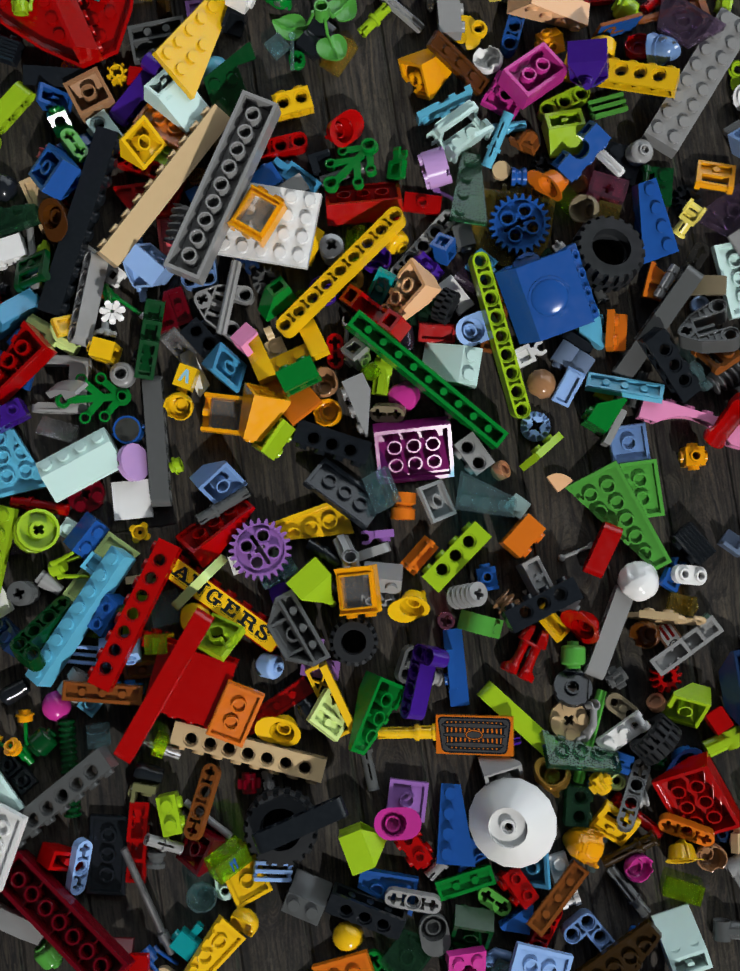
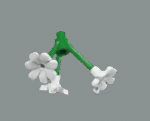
[94,283,144,338]

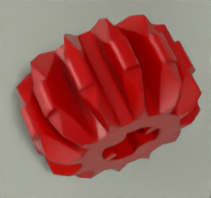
[648,665,682,693]

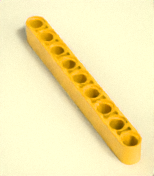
[276,206,406,338]

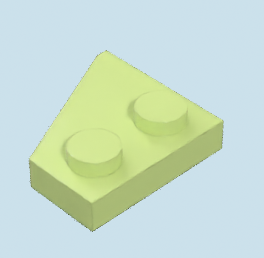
[306,688,347,742]

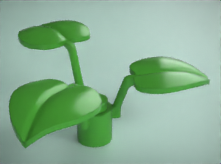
[272,0,357,61]

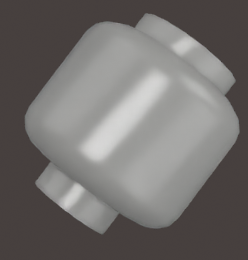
[625,139,653,167]
[109,362,136,388]

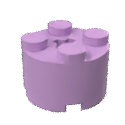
[417,146,453,190]

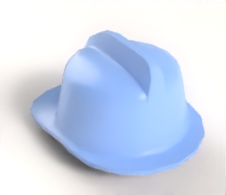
[455,311,497,346]

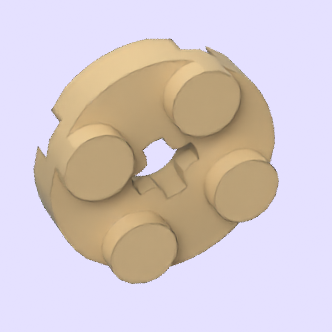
[549,703,589,740]

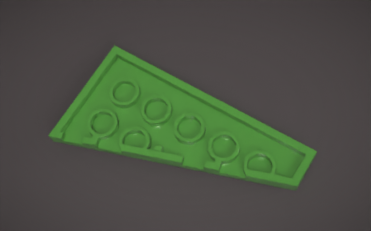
[565,460,672,570]

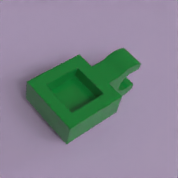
[386,146,408,181]

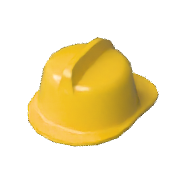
[387,589,430,623]
[255,714,301,746]
[665,839,704,864]

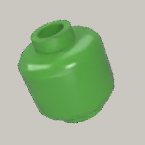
[560,641,586,669]
[34,939,63,970]

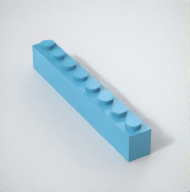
[25,546,137,687]

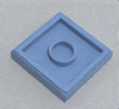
[609,422,651,464]

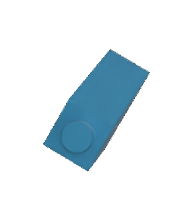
[0,288,40,341]

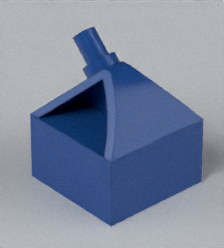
[28,143,81,201]

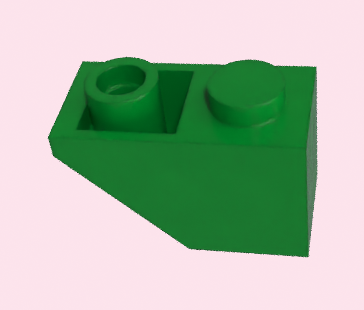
[258,276,297,322]

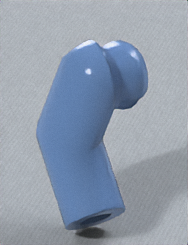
[486,947,512,967]

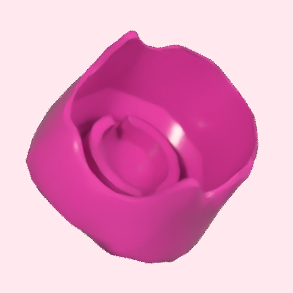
[388,381,420,412]

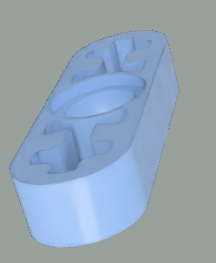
[65,837,93,896]

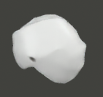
[617,561,659,602]

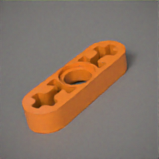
[658,812,715,847]

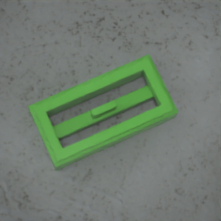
[586,92,628,121]

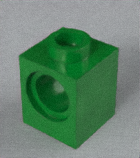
[47,105,75,139]

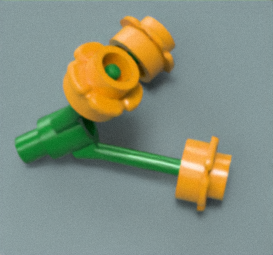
[0,709,35,765]

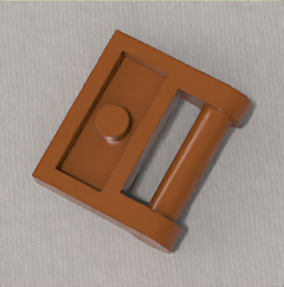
[691,350,740,375]

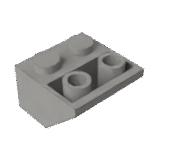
[361,561,403,607]

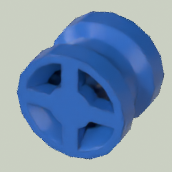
[510,167,527,187]

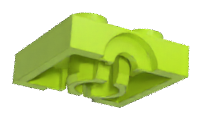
[197,613,246,662]

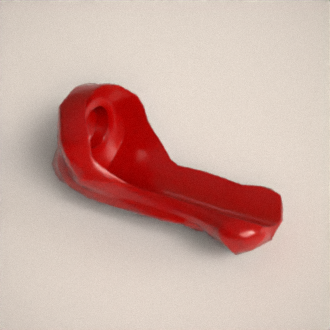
[703,392,740,449]

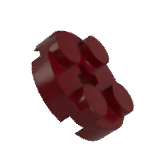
[67,480,106,513]

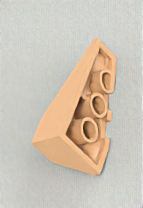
[381,258,442,320]

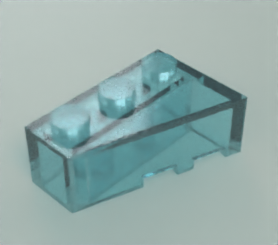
[455,471,517,519]

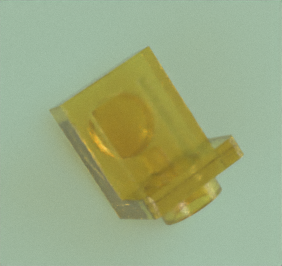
[665,592,698,616]

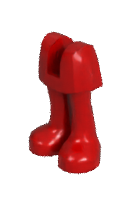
[500,624,549,684]

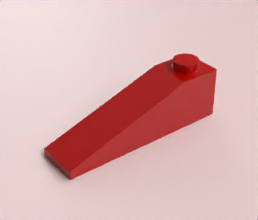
[175,499,255,569]

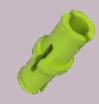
[357,2,391,38]

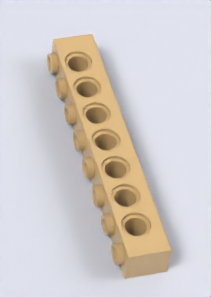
[169,718,327,785]

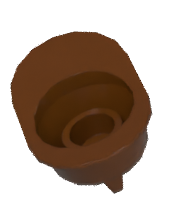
[38,198,69,242]

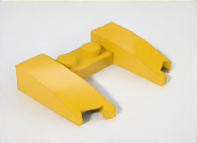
[248,315,330,385]

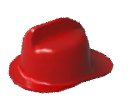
[324,109,364,148]
[560,609,599,645]

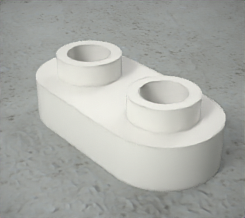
[671,564,707,586]

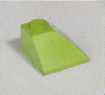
[662,682,712,729]

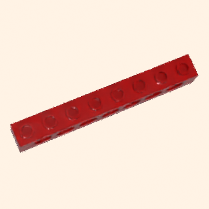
[87,538,183,692]

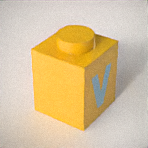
[172,363,200,394]

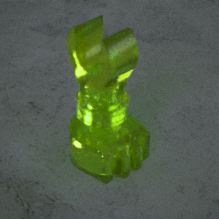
[358,362,381,381]

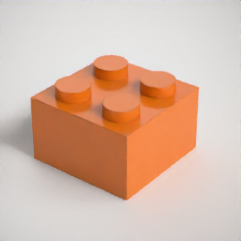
[499,513,546,558]

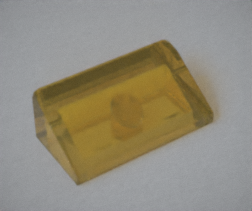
[319,36,358,77]

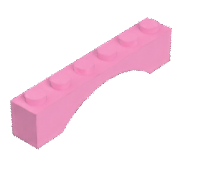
[635,399,740,451]

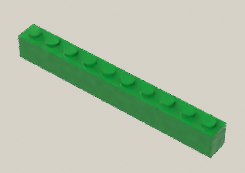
[345,310,509,449]

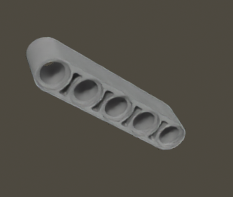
[67,251,108,347]
[583,585,633,680]

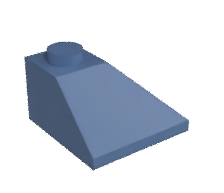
[189,460,248,504]

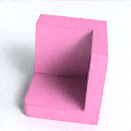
[230,322,258,357]

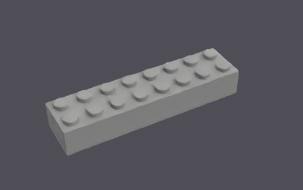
[641,7,740,159]

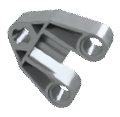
[194,284,255,341]

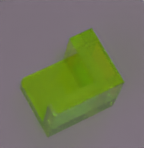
[144,633,174,655]

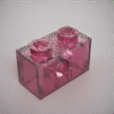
[585,170,630,208]

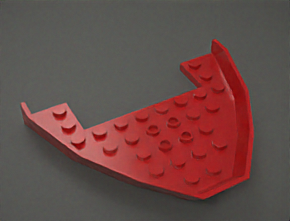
[0,0,134,68]

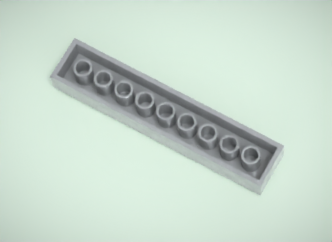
[163,90,281,286]

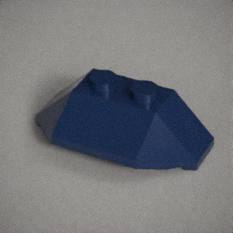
[718,649,740,726]

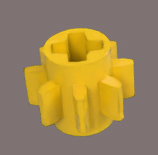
[106,62,128,87]
[588,771,613,796]

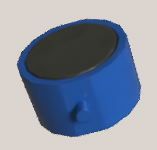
[111,415,145,445]

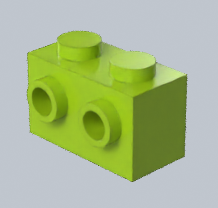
[155,790,187,838]

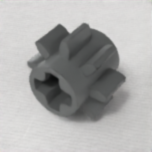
[604,666,629,690]

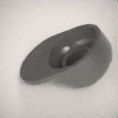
[418,912,451,957]

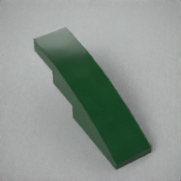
[134,298,166,380]

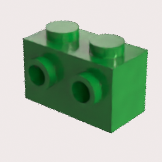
[275,355,322,397]

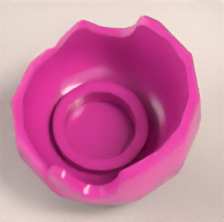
[41,691,72,722]
[623,853,653,883]

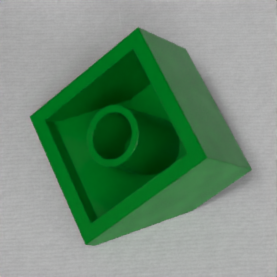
[581,398,627,436]

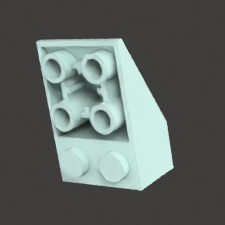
[144,69,208,134]
[651,903,713,971]

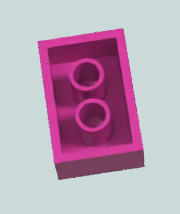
[498,42,568,110]

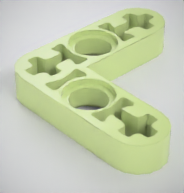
[171,554,228,611]

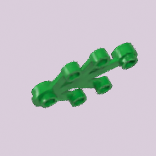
[323,138,379,194]
[55,372,131,424]

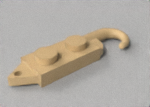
[627,608,707,626]

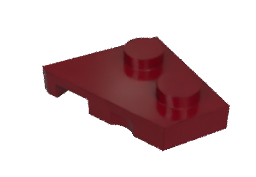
[161,286,193,334]

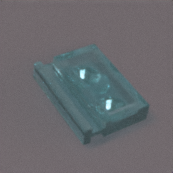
[362,466,401,514]

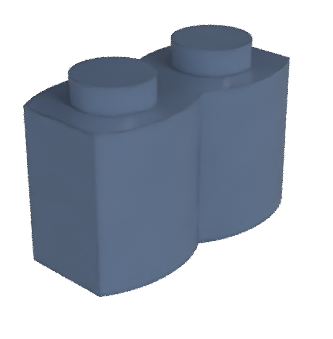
[550,339,595,374]

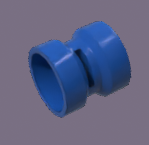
[611,750,635,775]

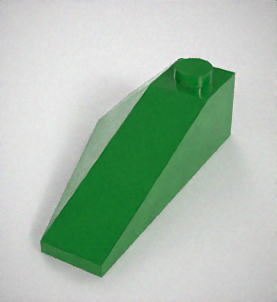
[348,670,405,755]

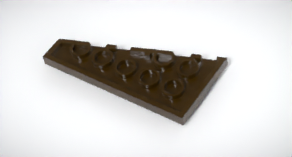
[575,918,662,971]

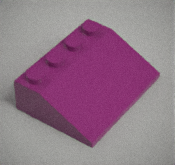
[372,416,455,485]

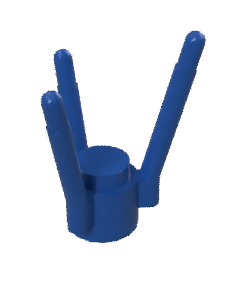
[140,944,179,971]

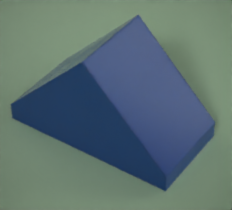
[36,81,72,114]
[498,904,534,935]

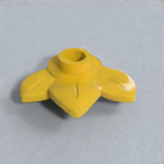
[454,15,488,50]

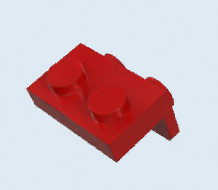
[495,867,539,910]

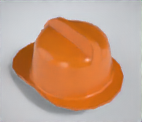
[527,169,569,201]

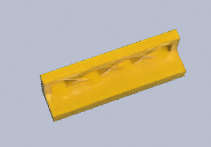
[304,660,353,738]

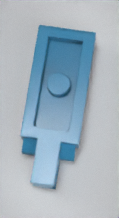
[272,157,322,193]

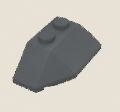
[266,589,331,667]

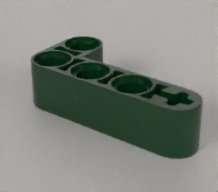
[9,596,72,672]

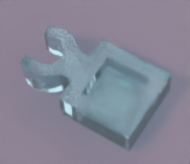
[689,360,713,392]

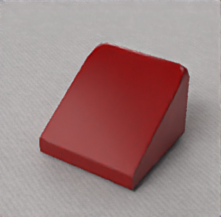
[126,66,142,87]

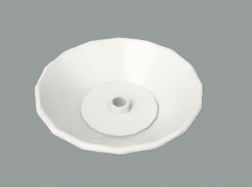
[469,777,557,868]

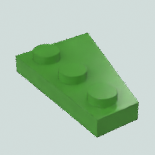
[619,459,665,518]

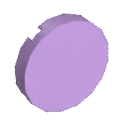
[117,443,148,482]

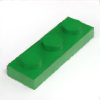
[434,863,497,902]

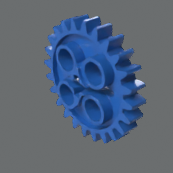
[489,193,551,256]

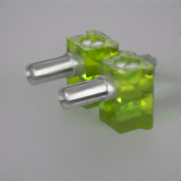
[143,730,181,760]

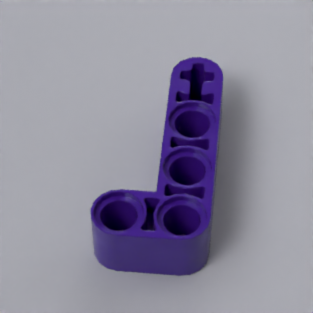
[109,52,164,128]
[400,644,450,720]

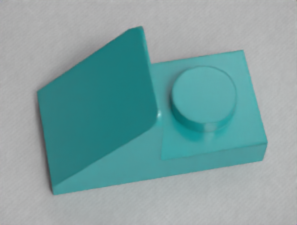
[366,266,397,305]

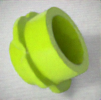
[168,457,185,475]

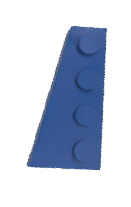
[632,178,679,264]

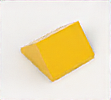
[119,114,167,170]

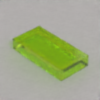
[662,875,706,907]

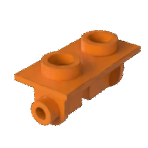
[400,535,439,576]

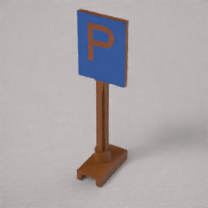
[591,0,711,38]

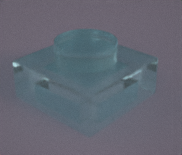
[264,32,290,61]

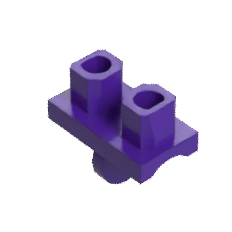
[413,250,445,281]

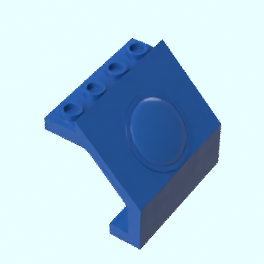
[494,243,600,344]

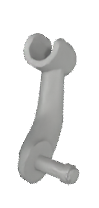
[575,699,600,742]

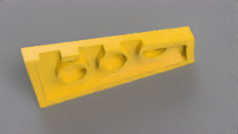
[269,502,354,540]

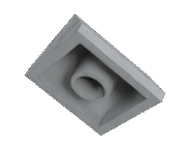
[415,479,457,525]

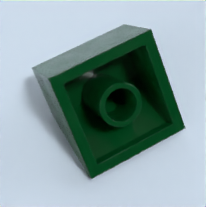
[450,904,495,951]

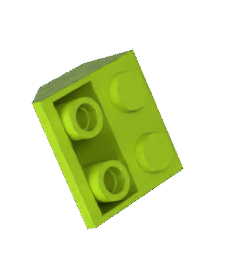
[541,108,586,159]

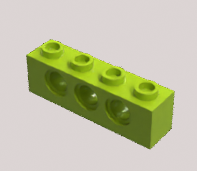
[421,521,492,593]

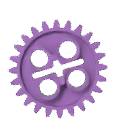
[228,518,292,582]

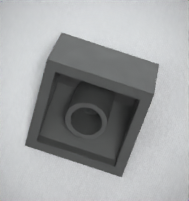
[281,868,333,926]

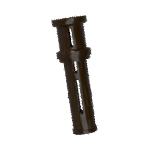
[601,829,660,868]

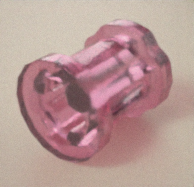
[436,612,455,630]

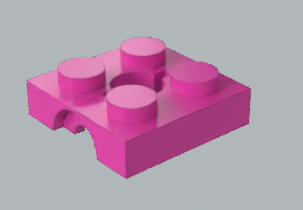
[480,70,521,122]
[445,945,487,971]

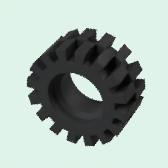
[431,287,461,325]

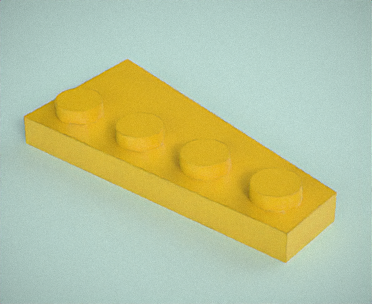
[184,914,246,971]

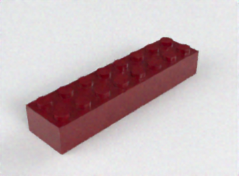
[1,849,136,971]

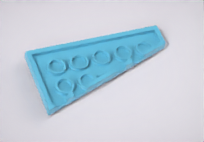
[0,405,47,499]

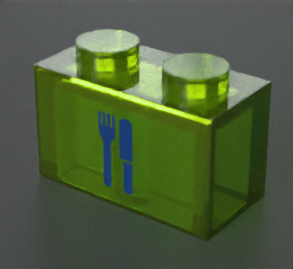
[204,835,252,885]

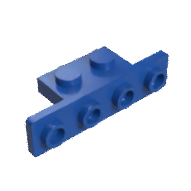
[442,628,470,707]

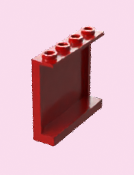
[145,636,240,729]

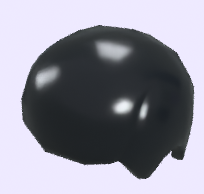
[0,173,19,203]

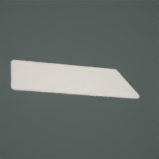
[179,349,210,397]

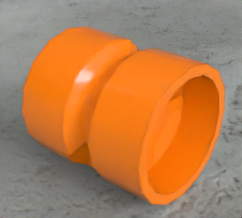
[390,492,417,520]

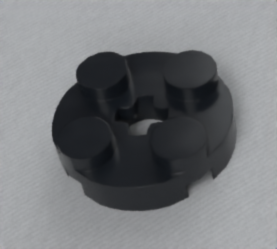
[552,669,593,708]

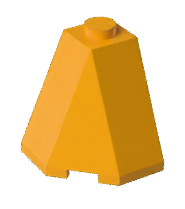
[397,45,455,101]
[238,383,291,443]

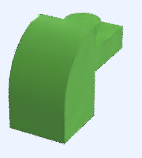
[457,609,504,639]

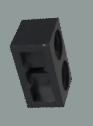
[179,317,223,359]

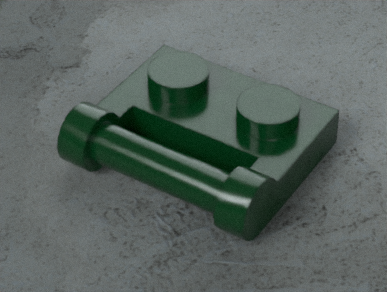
[639,165,674,207]
[14,249,51,293]

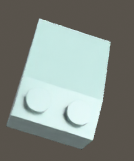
[422,342,483,389]

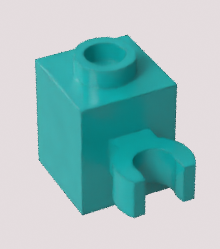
[169,920,204,962]

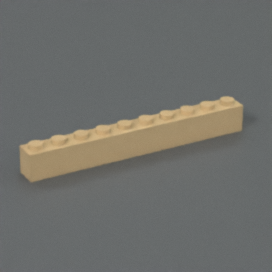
[96,104,230,268]

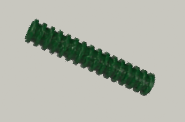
[57,719,82,818]

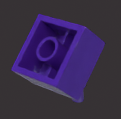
[567,38,609,90]

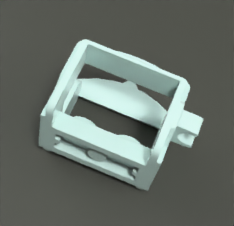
[426,99,495,164]

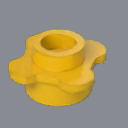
[129,522,151,543]

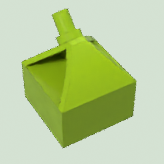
[286,557,337,608]
[338,821,387,876]

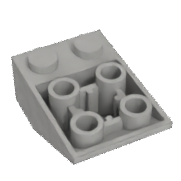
[340,372,371,439]

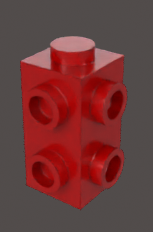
[393,831,433,870]

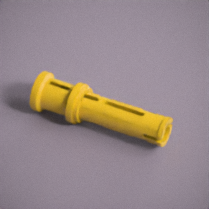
[377,723,436,741]

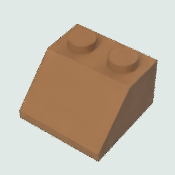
[63,66,116,125]

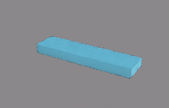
[585,372,665,404]

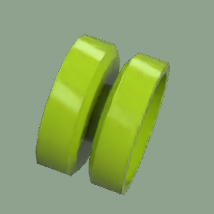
[12,508,60,554]

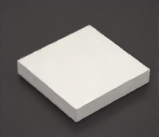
[111,479,154,521]

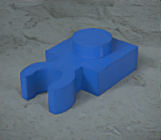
[659,557,687,593]

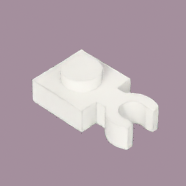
[515,341,547,369]

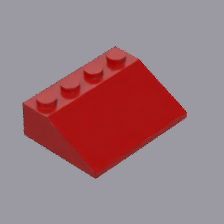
[651,751,740,843]

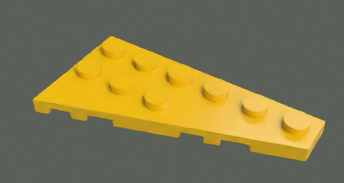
[152,0,228,100]

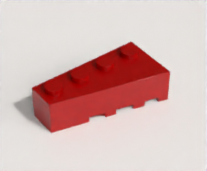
[0,320,58,405]

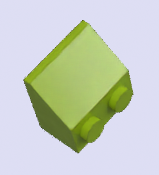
[251,417,296,461]

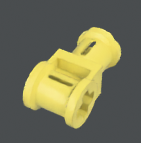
[672,198,707,239]

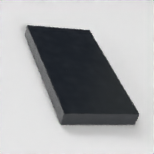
[303,457,386,531]
[86,813,128,896]

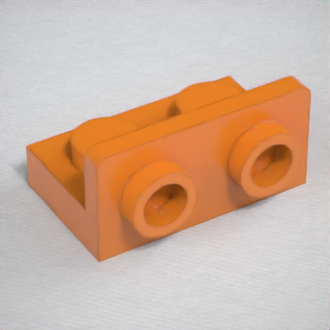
[605,309,628,352]

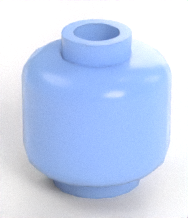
[255,652,284,680]

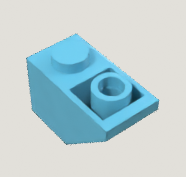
[575,309,606,350]

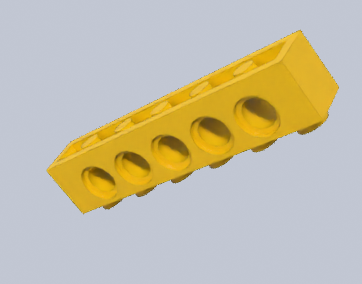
[563,54,680,99]

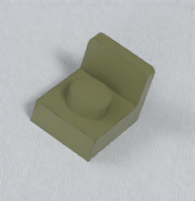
[128,780,159,803]

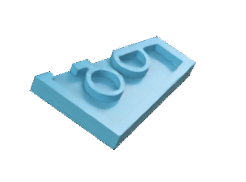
[415,84,473,126]

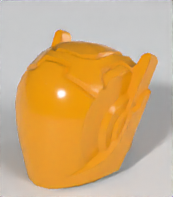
[562,826,606,869]

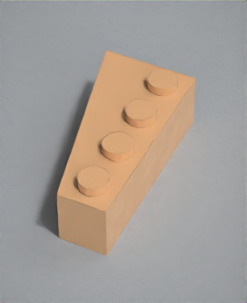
[506,0,590,32]

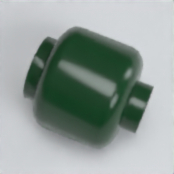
[27,727,57,757]

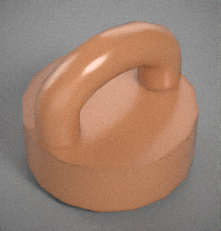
[490,460,511,481]
[646,693,667,713]

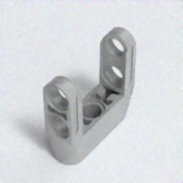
[31,355,92,415]

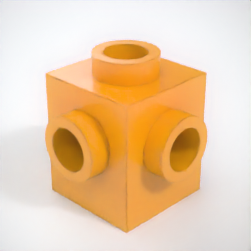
[534,27,565,54]
[678,443,708,471]

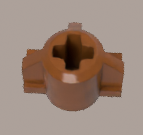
[508,129,540,156]

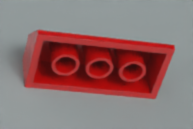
[51,0,104,69]
[324,181,403,227]

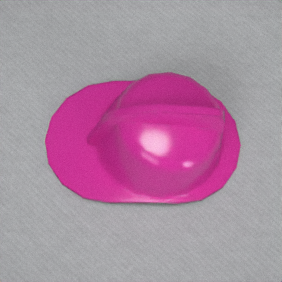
[374,807,422,841]

